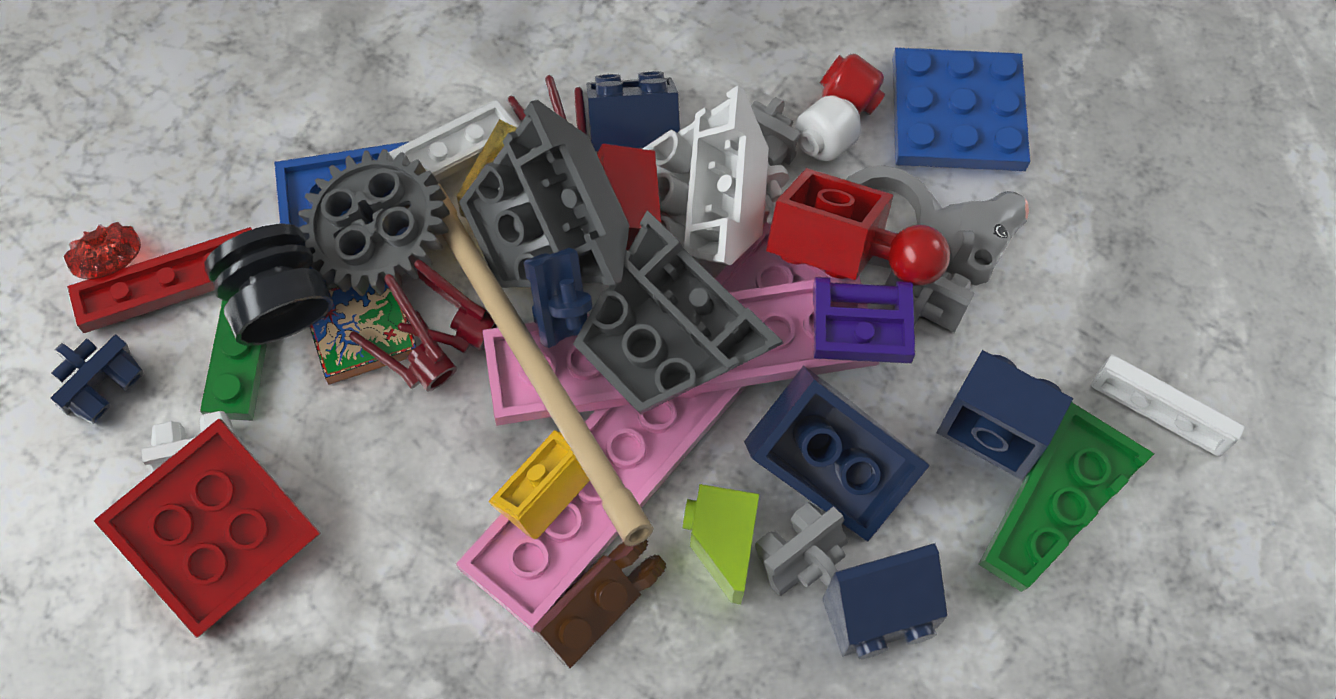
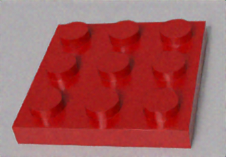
[93,418,321,638]

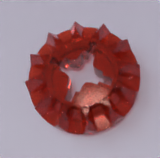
[63,222,141,279]

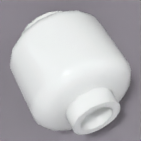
[796,96,861,161]

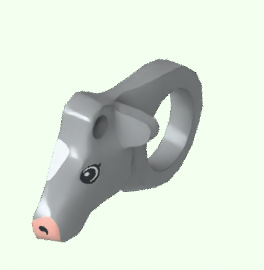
[846,165,1029,286]

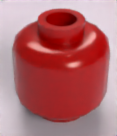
[819,54,886,115]

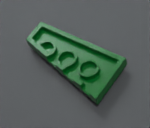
[978,402,1155,592]

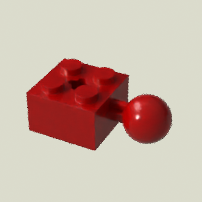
[766,168,951,286]

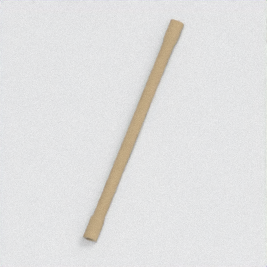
[437,182,653,546]

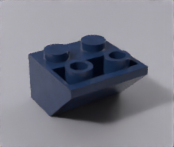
[586,71,680,151]

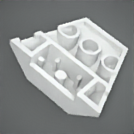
[643,86,769,265]

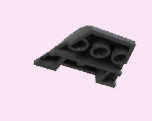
[459,100,630,288]
[573,211,784,415]

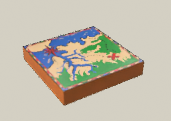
[310,282,417,385]

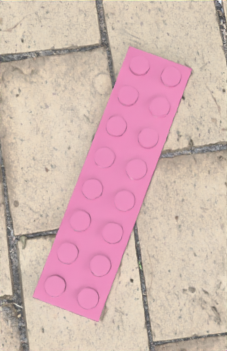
[482,276,879,426]

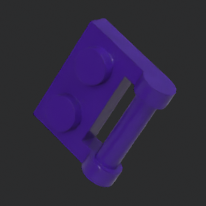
[813,277,915,364]

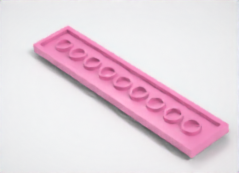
[456,222,831,633]

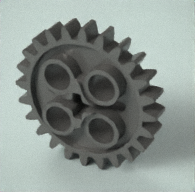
[298,149,450,296]

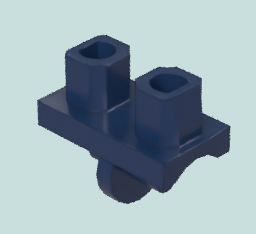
[524,247,593,348]
[50,334,144,424]

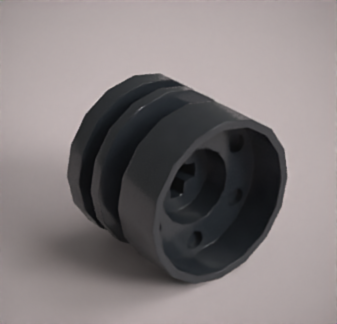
[204,223,333,346]

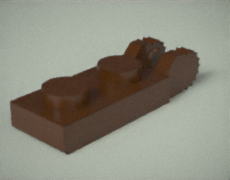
[533,539,667,668]

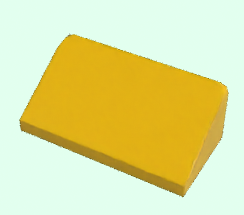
[488,430,590,539]

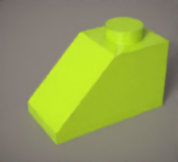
[682,484,759,604]

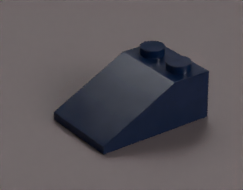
[744,365,930,542]

